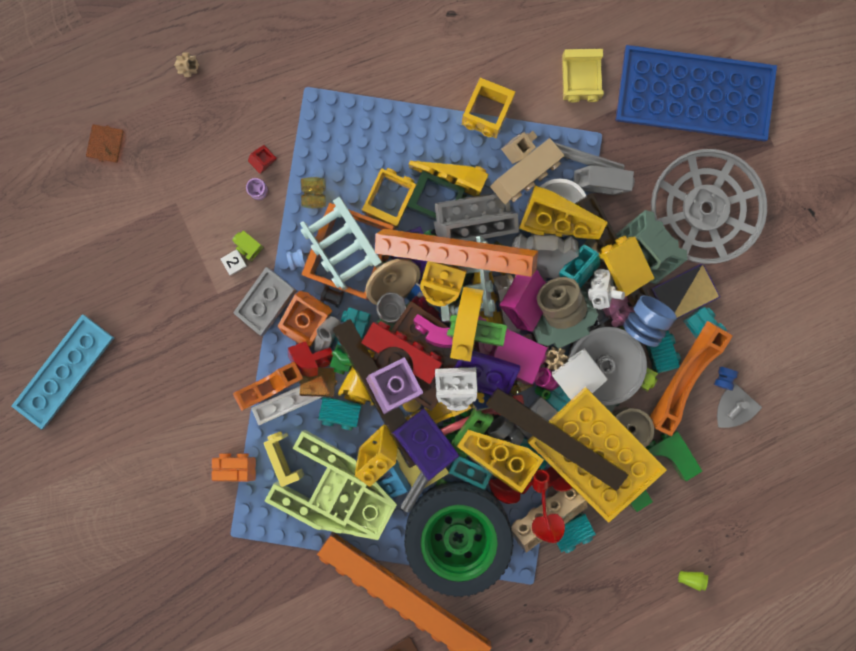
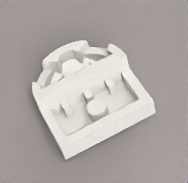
[435,367,477,411]

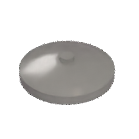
[567,326,647,405]

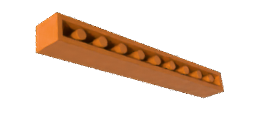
[317,531,491,651]

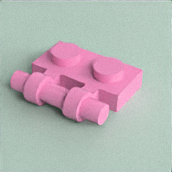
[603,286,635,327]

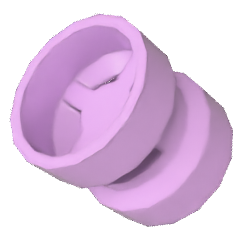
[246,178,268,200]

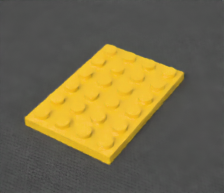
[528,387,667,523]

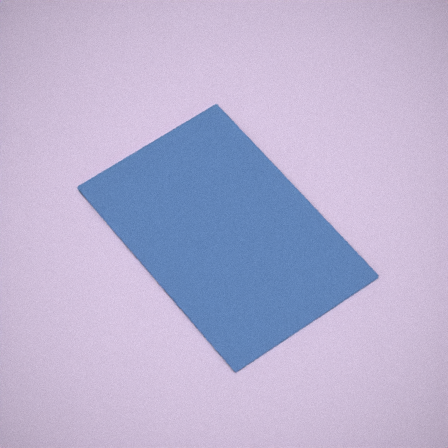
[231,87,602,585]

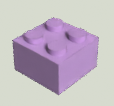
[366,357,423,414]

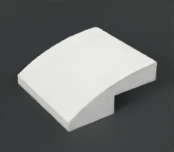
[552,348,608,400]

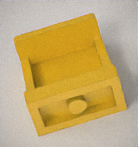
[599,236,654,296]

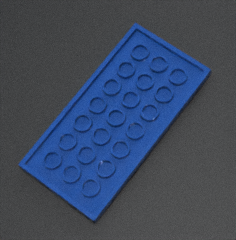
[615,45,777,142]

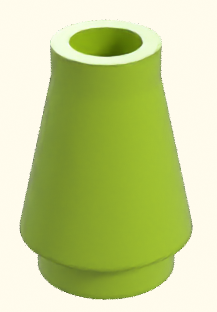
[678,571,708,591]

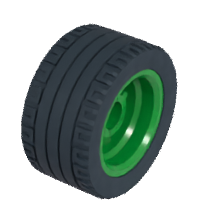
[404,481,514,597]

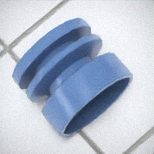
[623,295,677,347]

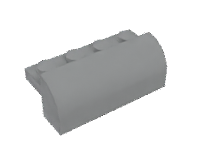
[434,193,519,241]

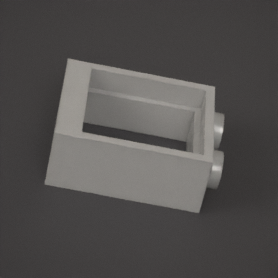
[574,165,635,196]

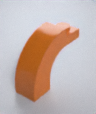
[233,362,303,411]

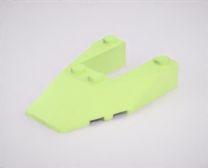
[265,430,397,540]

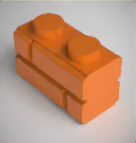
[212,453,256,482]

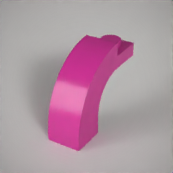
[413,314,486,348]

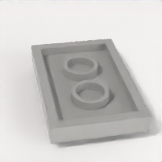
[233,267,297,336]

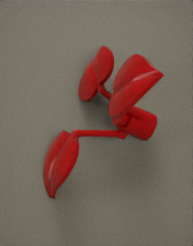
[489,467,573,543]

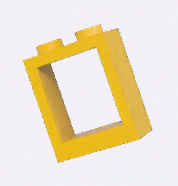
[461,78,515,139]
[362,168,416,229]
[355,424,398,487]

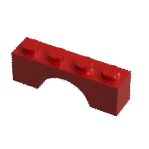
[361,321,444,384]

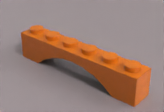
[650,321,733,436]

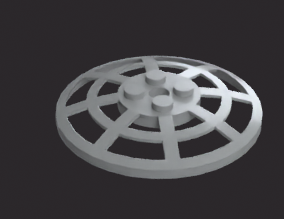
[651,149,767,264]

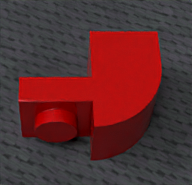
[288,341,333,377]

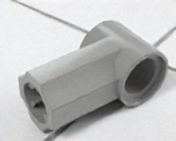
[313,316,341,352]

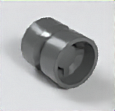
[487,415,524,445]

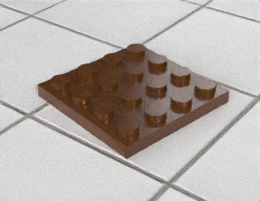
[372,301,477,411]

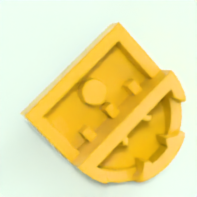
[420,261,467,306]

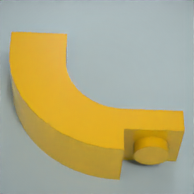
[450,287,484,362]

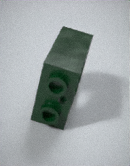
[407,171,467,221]

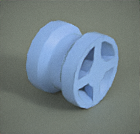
[286,248,306,271]

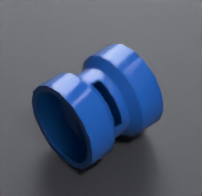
[714,367,739,391]

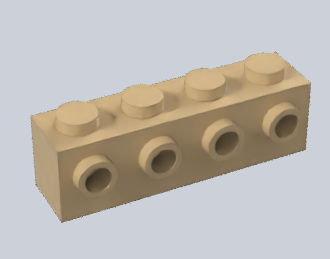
[490,138,565,205]
[511,488,588,553]

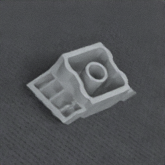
[512,233,579,278]

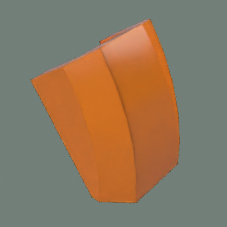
[277,291,332,347]

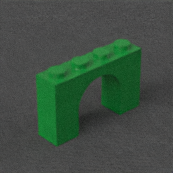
[630,431,702,512]

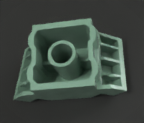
[616,210,688,284]
[533,286,599,349]

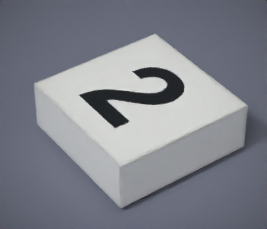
[221,250,247,276]

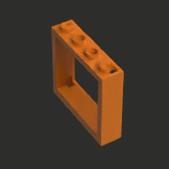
[301,203,396,301]

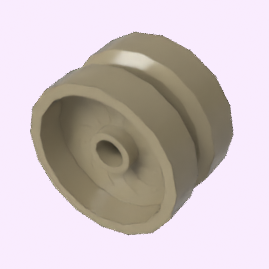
[537,277,588,329]
[614,407,654,447]

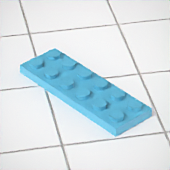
[11,314,115,430]

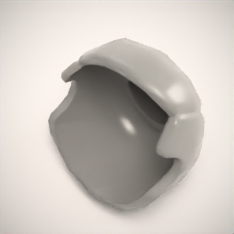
[376,292,406,323]

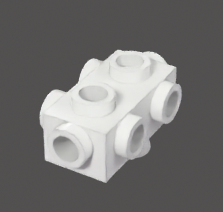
[588,269,625,309]

